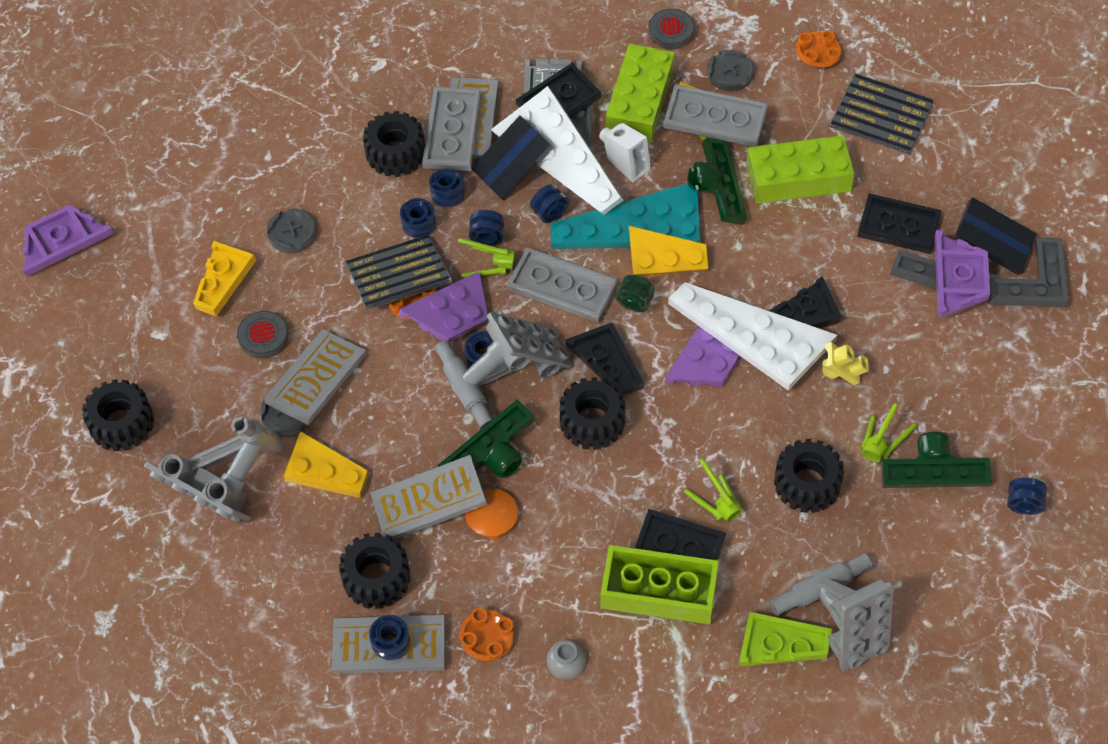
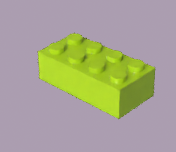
[606,43,675,143]
[746,135,854,204]
[600,545,719,625]

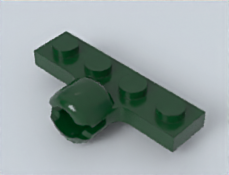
[687,138,747,225]
[437,399,536,478]
[881,432,992,488]

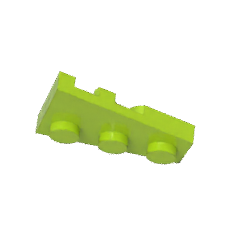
[738,612,832,667]

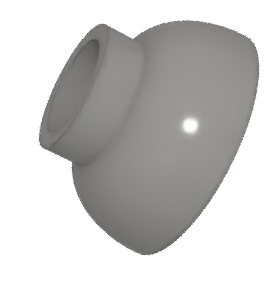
[546,640,587,679]

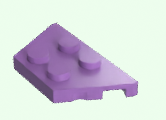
[23,205,113,276]
[935,230,990,317]
[398,272,488,342]
[665,326,741,387]

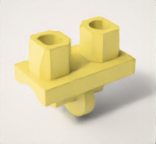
[822,342,869,385]

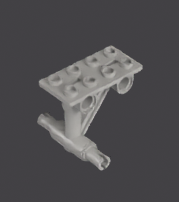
[435,312,573,430]
[144,417,284,523]
[769,553,894,672]

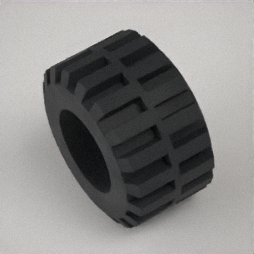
[363,111,425,177]
[559,377,626,450]
[82,379,154,452]
[774,439,844,513]
[339,533,411,609]

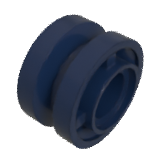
[429,168,465,207]
[530,184,569,223]
[400,198,436,238]
[469,210,504,246]
[464,331,493,367]
[1007,478,1047,515]
[369,615,410,660]

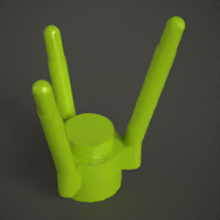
[458,238,515,278]
[860,403,917,462]
[684,458,743,522]

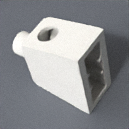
[599,123,651,182]

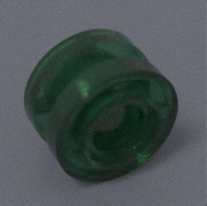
[615,275,656,313]

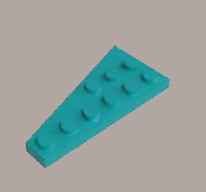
[551,183,700,249]

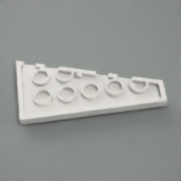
[491,87,624,215]
[668,282,837,390]

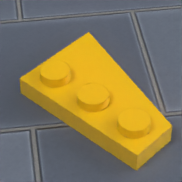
[629,226,708,277]
[193,241,257,317]
[284,431,369,498]

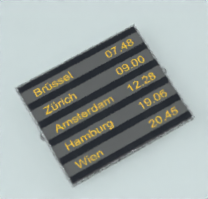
[829,73,935,155]
[345,234,452,310]

